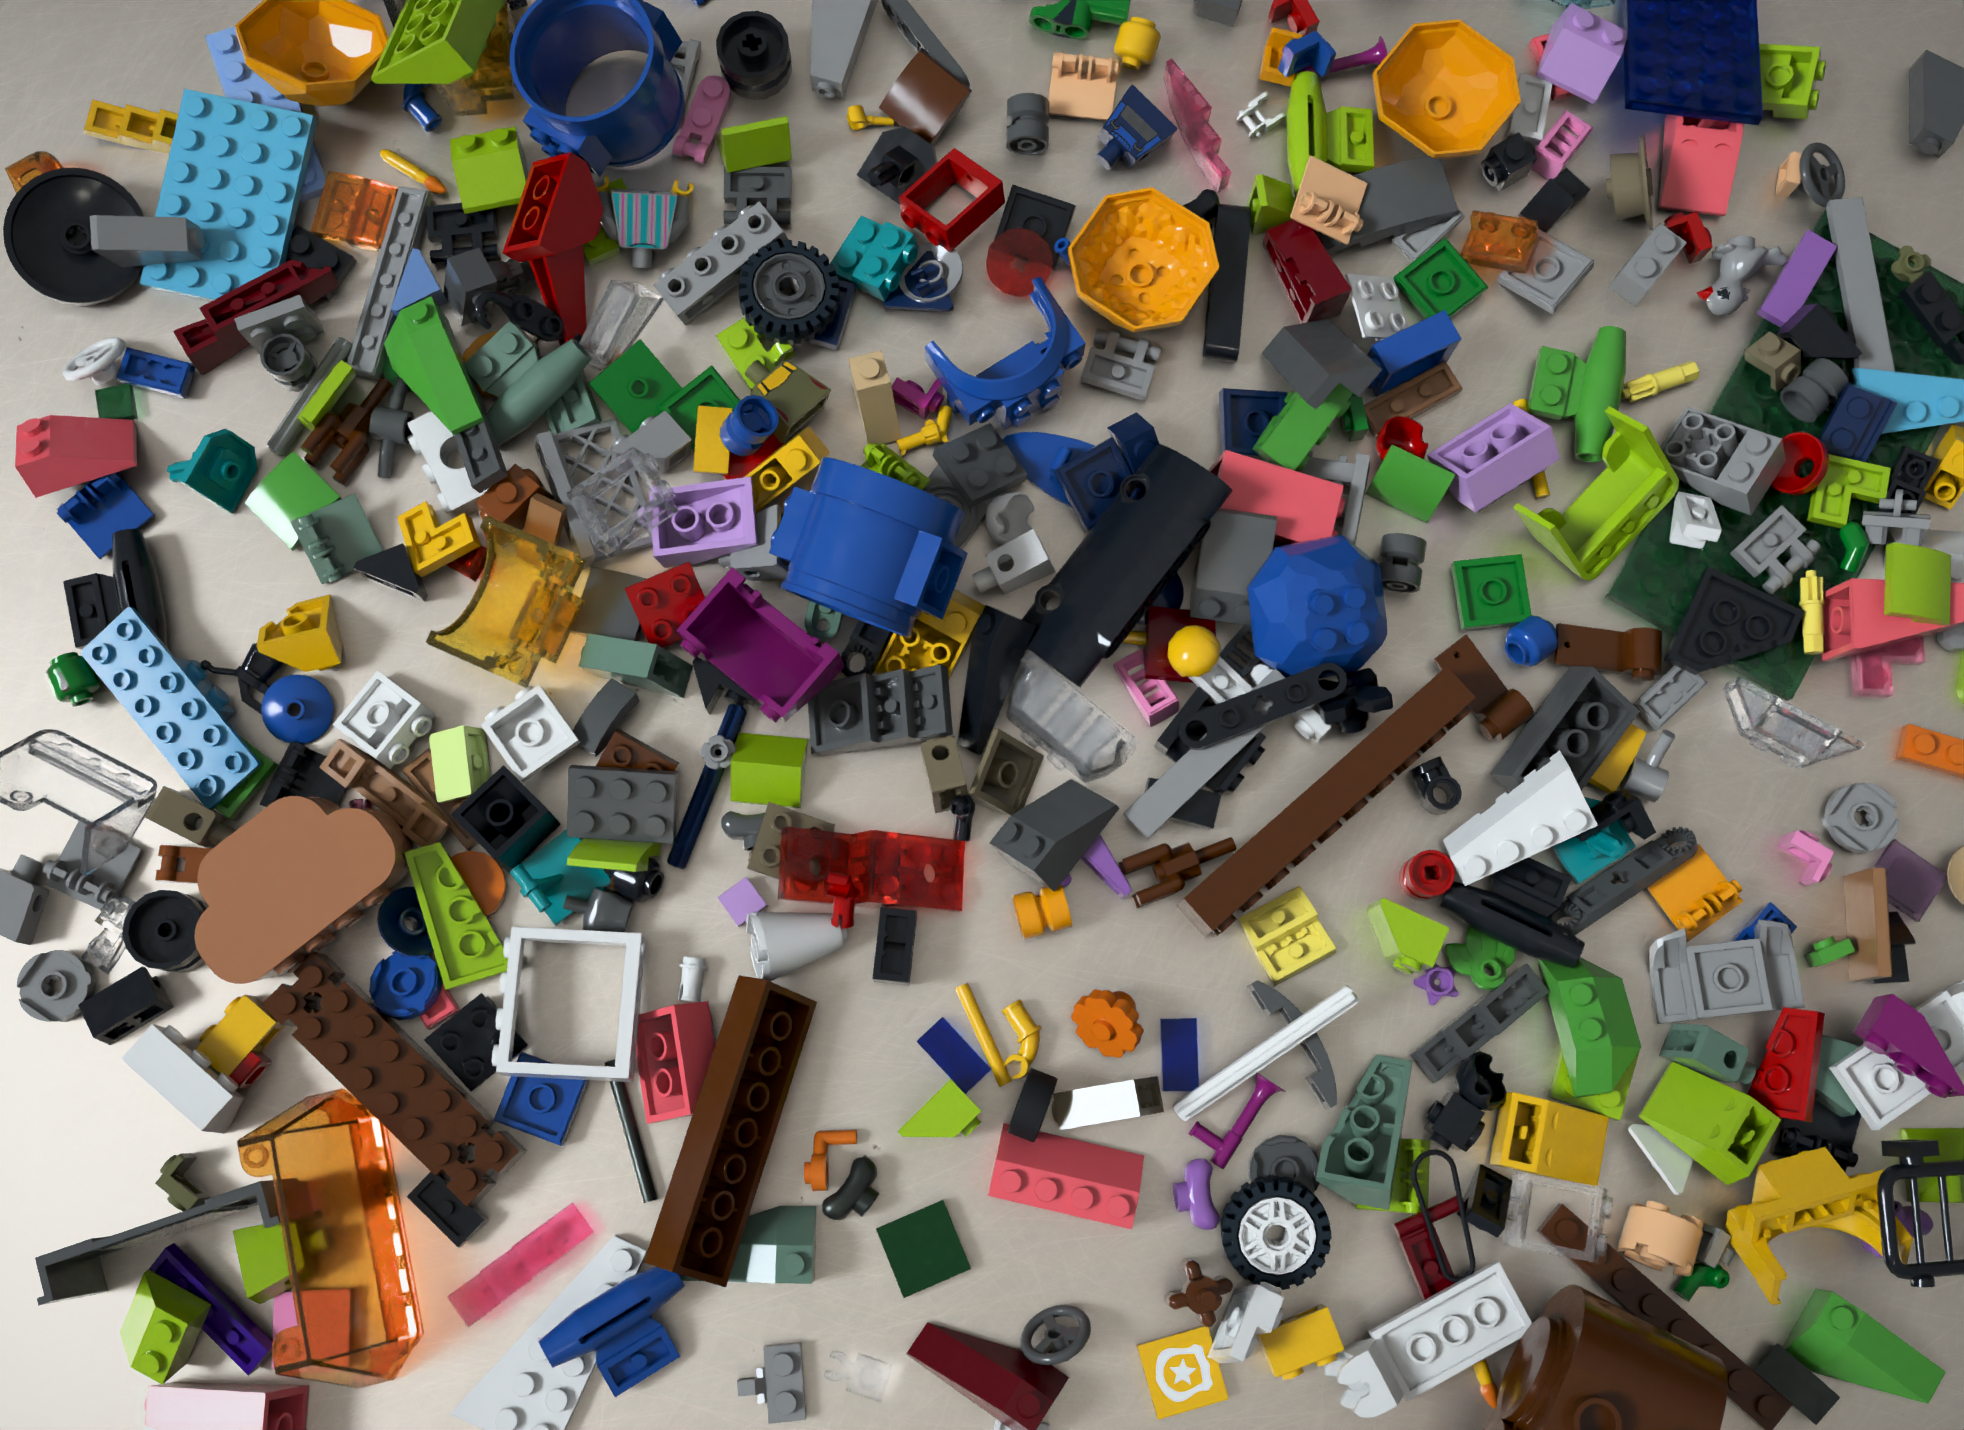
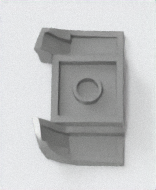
[1649,919,1805,1024]

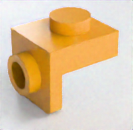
[1259,27,1303,87]

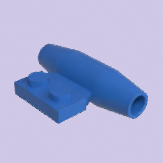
[538,1267,685,1397]

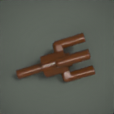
[300,378,393,485]
[1118,837,1237,909]
[1164,1258,1233,1327]

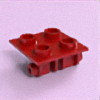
[624,562,705,647]

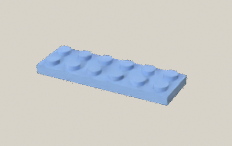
[205,26,331,203]

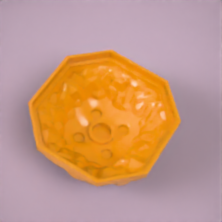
[1068,187,1219,333]

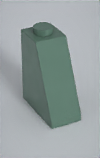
[578,633,693,698]

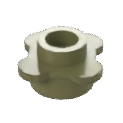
[1891,245,1931,283]

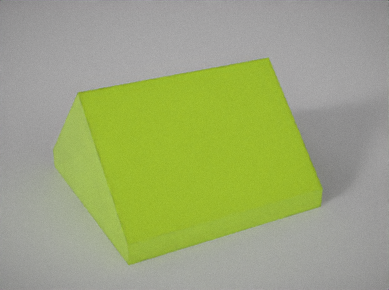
[715,116,792,173]
[730,732,808,808]

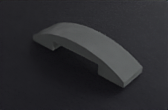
[1247,980,1337,1108]

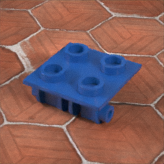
[57,472,155,559]

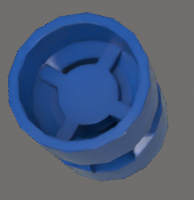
[720,395,779,457]

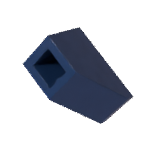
[1107,412,1159,495]

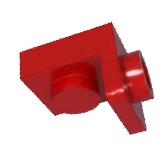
[1268,0,1320,36]

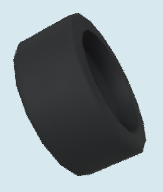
[1007,1068,1058,1142]

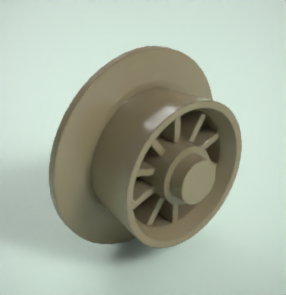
[1606,135,1653,230]

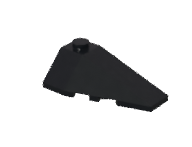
[957,605,1036,756]

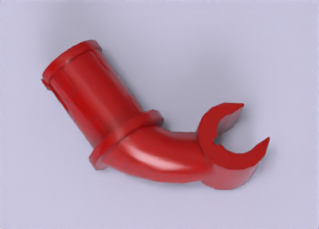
[826,872,860,929]

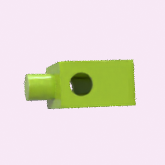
[233,1224,329,1304]

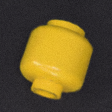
[1114,17,1161,70]

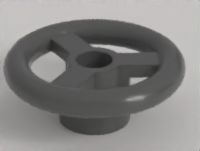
[1798,142,1845,207]
[1020,1305,1091,1365]

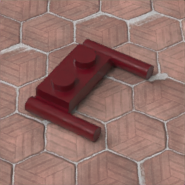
[1393,1196,1466,1301]

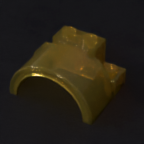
[426,516,586,688]

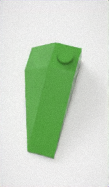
[384,296,485,435]
[1783,1288,1946,1404]

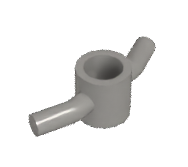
[1620,729,1676,803]

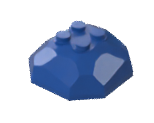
[1247,535,1387,679]

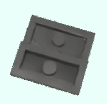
[570,567,646,641]

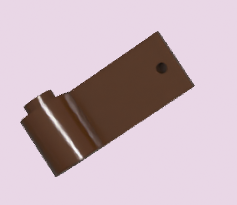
[1554,623,1663,681]
[1433,634,1534,741]

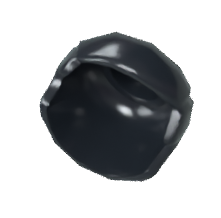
[1455,1051,1507,1111]

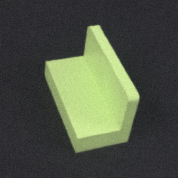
[429,725,490,803]

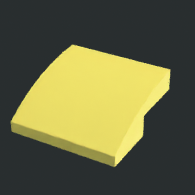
[1238,886,1336,986]

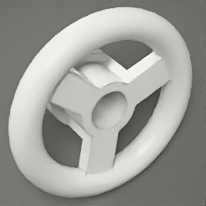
[63,337,125,385]

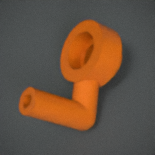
[804,1129,857,1191]

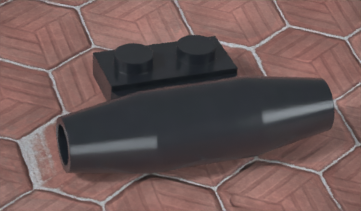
[63,529,167,650]
[1440,857,1585,969]

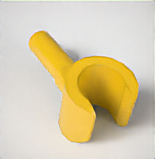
[846,105,894,131]

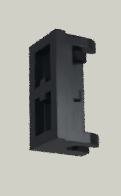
[78,966,174,1045]

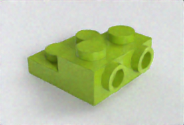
[1738,43,1826,119]

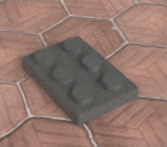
[567,765,677,844]

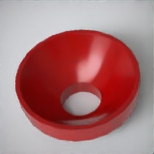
[1771,432,1829,495]

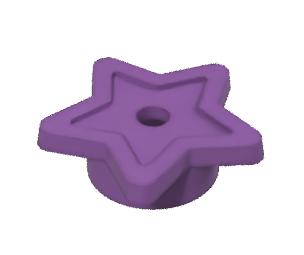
[1414,963,1459,1005]

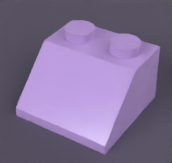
[1536,3,1629,104]

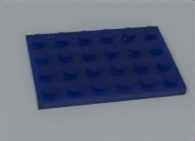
[1623,0,1763,125]

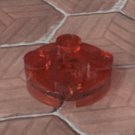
[986,228,1054,297]

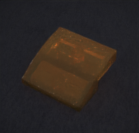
[310,171,398,251]

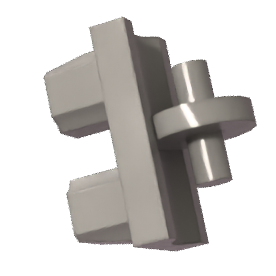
[1862,489,1931,546]

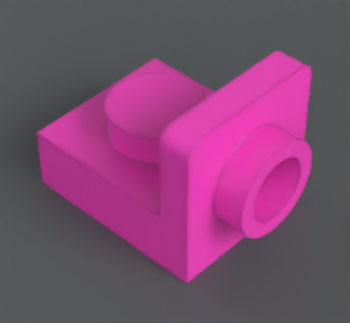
[891,377,945,420]

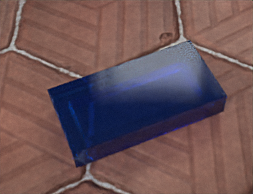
[916,1017,991,1094]
[1160,1018,1199,1092]

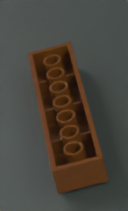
[644,975,817,1287]

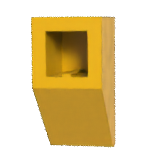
[1924,424,1964,510]

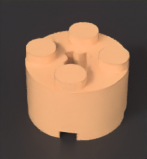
[1617,1201,1704,1276]

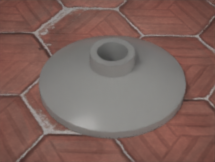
[899,242,963,302]

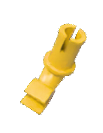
[1002,999,1042,1079]

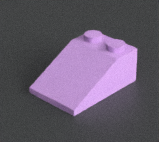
[649,476,758,568]

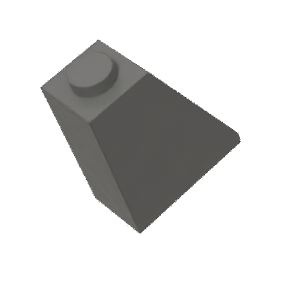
[1909,50,1964,158]

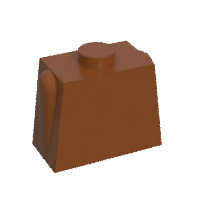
[475,463,554,545]

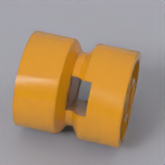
[1012,884,1072,940]

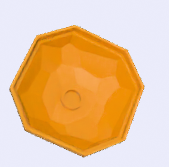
[235,0,389,106]
[1372,19,1521,159]

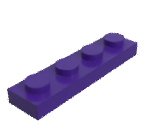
[148,1243,277,1376]

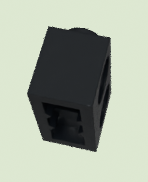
[872,907,917,986]

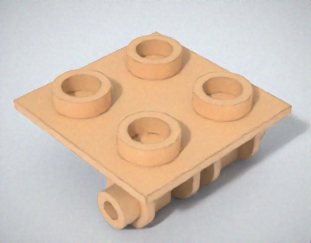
[1048,51,1119,121]
[1290,156,1367,245]

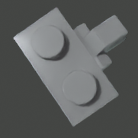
[737,1342,806,1424]

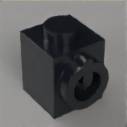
[1481,132,1537,192]
[1424,1092,1485,1152]

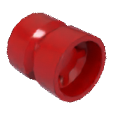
[1399,850,1455,901]

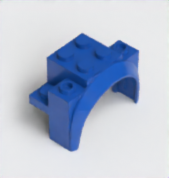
[925,277,1086,430]

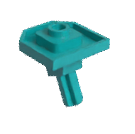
[167,429,257,514]
[1551,797,1636,884]

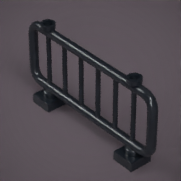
[1877,1139,1964,1287]

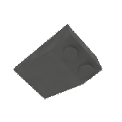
[1190,508,1277,625]
[990,779,1120,892]

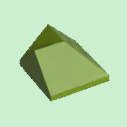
[1901,1128,1964,1203]

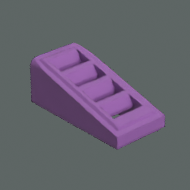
[1080,834,1132,899]

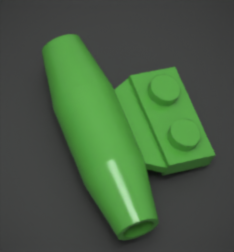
[1527,326,1626,463]

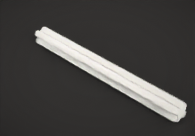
[1173,985,1359,1121]

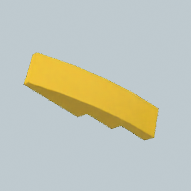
[84,99,178,154]

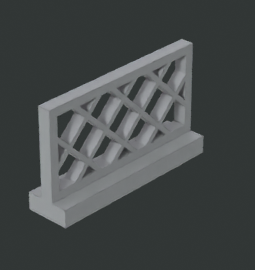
[535,418,653,570]

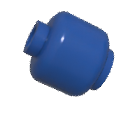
[1505,615,1558,667]

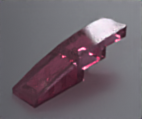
[1163,58,1232,194]
[447,1202,594,1328]

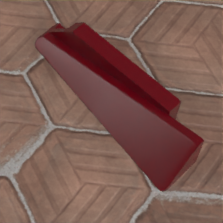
[173,260,339,375]

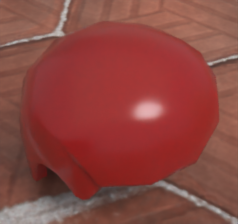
[1376,416,1429,461]

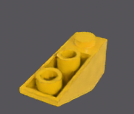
[744,425,830,513]

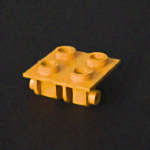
[1647,844,1743,942]

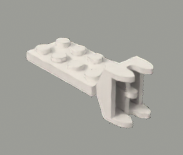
[1829,981,1964,1130]
[1324,1261,1532,1418]

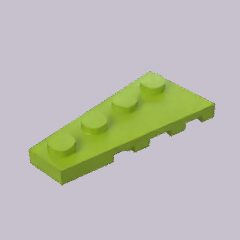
[404,841,508,990]

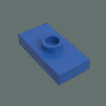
[116,347,195,399]

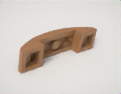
[319,739,451,847]

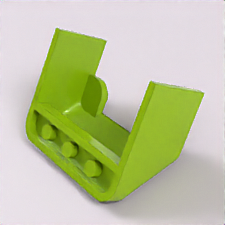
[1513,406,1679,581]

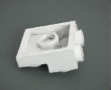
[333,670,435,769]
[481,684,581,783]
[1207,1282,1284,1363]

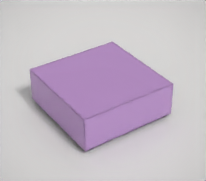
[717,877,768,927]

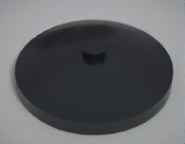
[3,168,144,306]

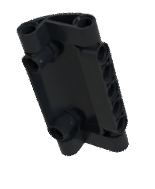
[1021,443,1233,688]

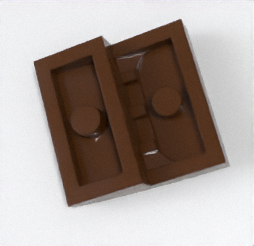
[879,50,972,146]

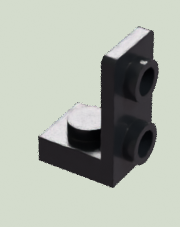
[1574,788,1656,841]

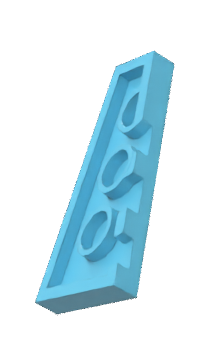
[1852,368,1964,434]

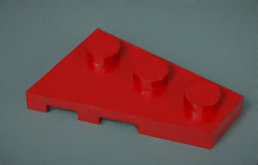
[1747,1007,1825,1123]

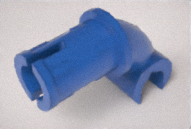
[402,84,442,132]

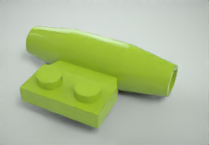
[1286,71,1374,197]

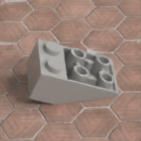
[1660,407,1786,515]

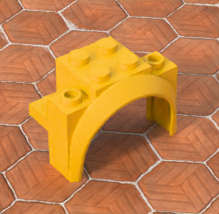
[1725,1147,1913,1305]

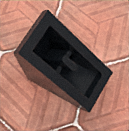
[353,543,428,602]

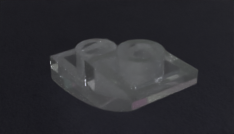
[81,892,135,975]

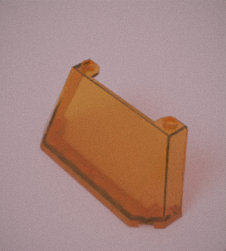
[237,1088,424,1389]

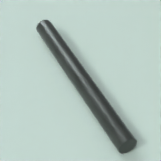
[604,1059,657,1203]

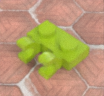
[716,318,796,391]

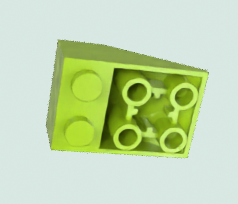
[1638,1062,1781,1186]

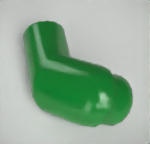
[1839,521,1869,573]
[1673,1263,1730,1302]

